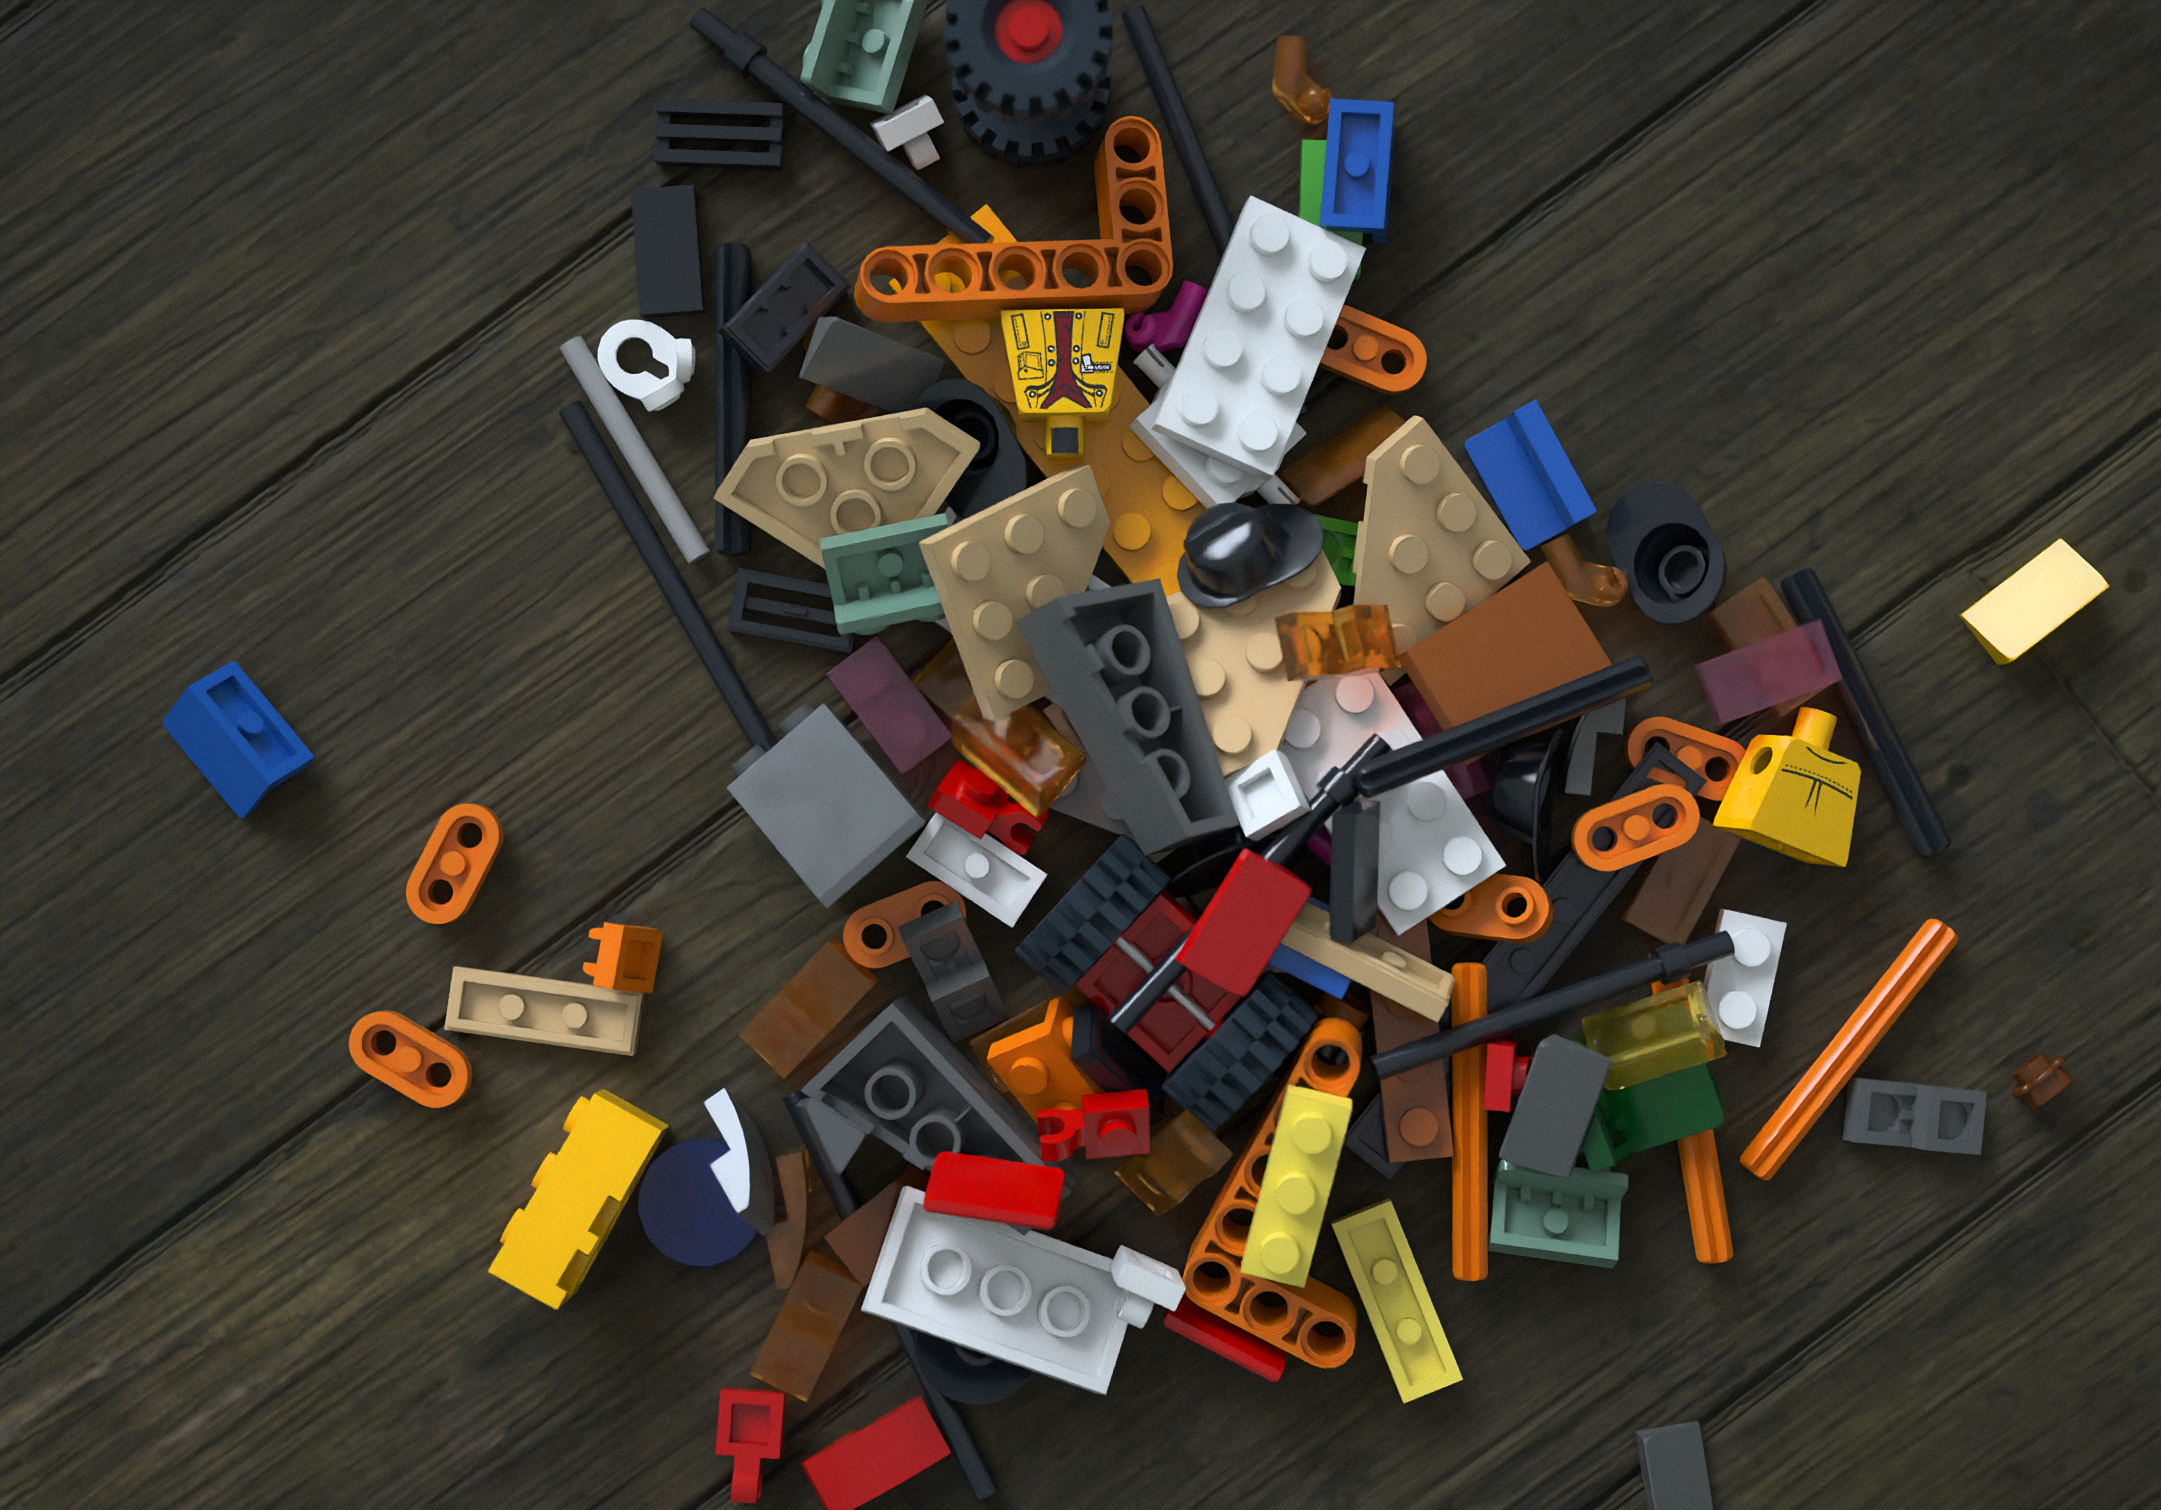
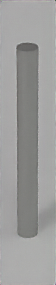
[559,336,711,564]

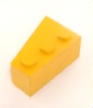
[488,1089,670,1310]

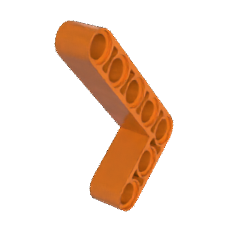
[854,116,1173,322]
[1182,1017,1363,1368]

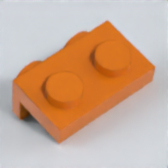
[986,996,1105,1125]

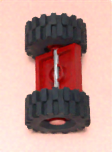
[943,0,1113,170]
[1014,833,1318,1133]

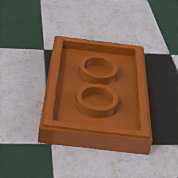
[1397,561,1612,766]

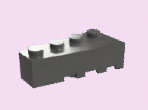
[1016,578,1239,856]
[800,994,1079,1236]

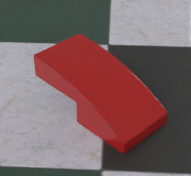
[800,1397,951,1510]

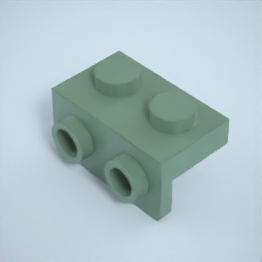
[800,0,928,114]
[820,513,949,635]
[1488,1159,1629,1268]

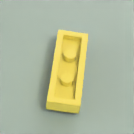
[1241,1084,1352,1288]
[1330,1198,1463,1403]

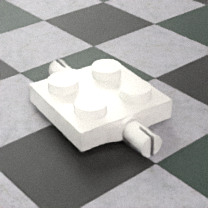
[1129,343,1307,509]

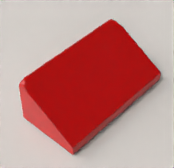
[1175,848,1312,998]
[923,1151,1065,1230]
[1162,1275,1288,1383]

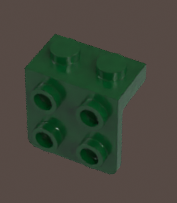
[1567,1003,1727,1172]

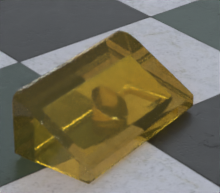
[1582,980,1726,1091]

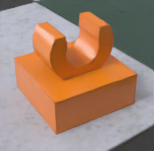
[583,922,664,993]

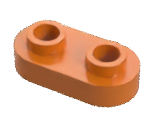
[1318,304,1427,395]
[1624,717,1746,801]
[1571,784,1700,871]
[406,803,504,924]
[1428,873,1554,944]
[843,881,967,968]
[349,1010,473,1108]

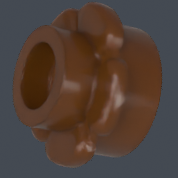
[2012,1052,2073,1109]

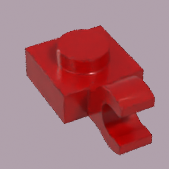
[927,759,1050,855]
[1483,1039,1534,1112]
[1037,1089,1150,1162]
[715,1387,787,1504]

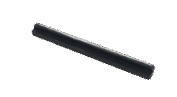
[715,243,751,556]
[1781,568,1951,858]
[1353,656,1653,798]

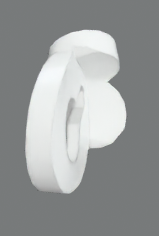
[598,320,695,412]

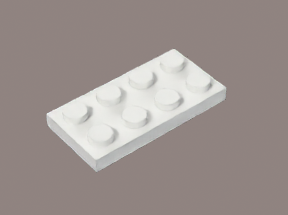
[1151,196,1366,481]
[1280,651,1506,936]
[861,1186,1128,1395]

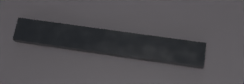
[1343,742,1707,1180]

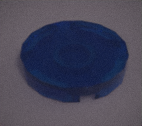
[638,1138,758,1266]

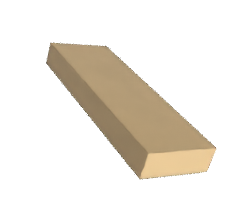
[1280,901,1456,1022]
[444,966,645,1056]

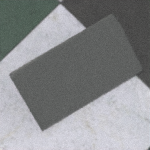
[799,316,945,414]
[1499,1034,1613,1179]
[796,1098,866,1175]
[1635,1421,1713,1510]

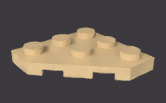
[714,408,980,569]
[1345,415,1531,686]
[918,464,1110,721]
[1166,549,1341,779]

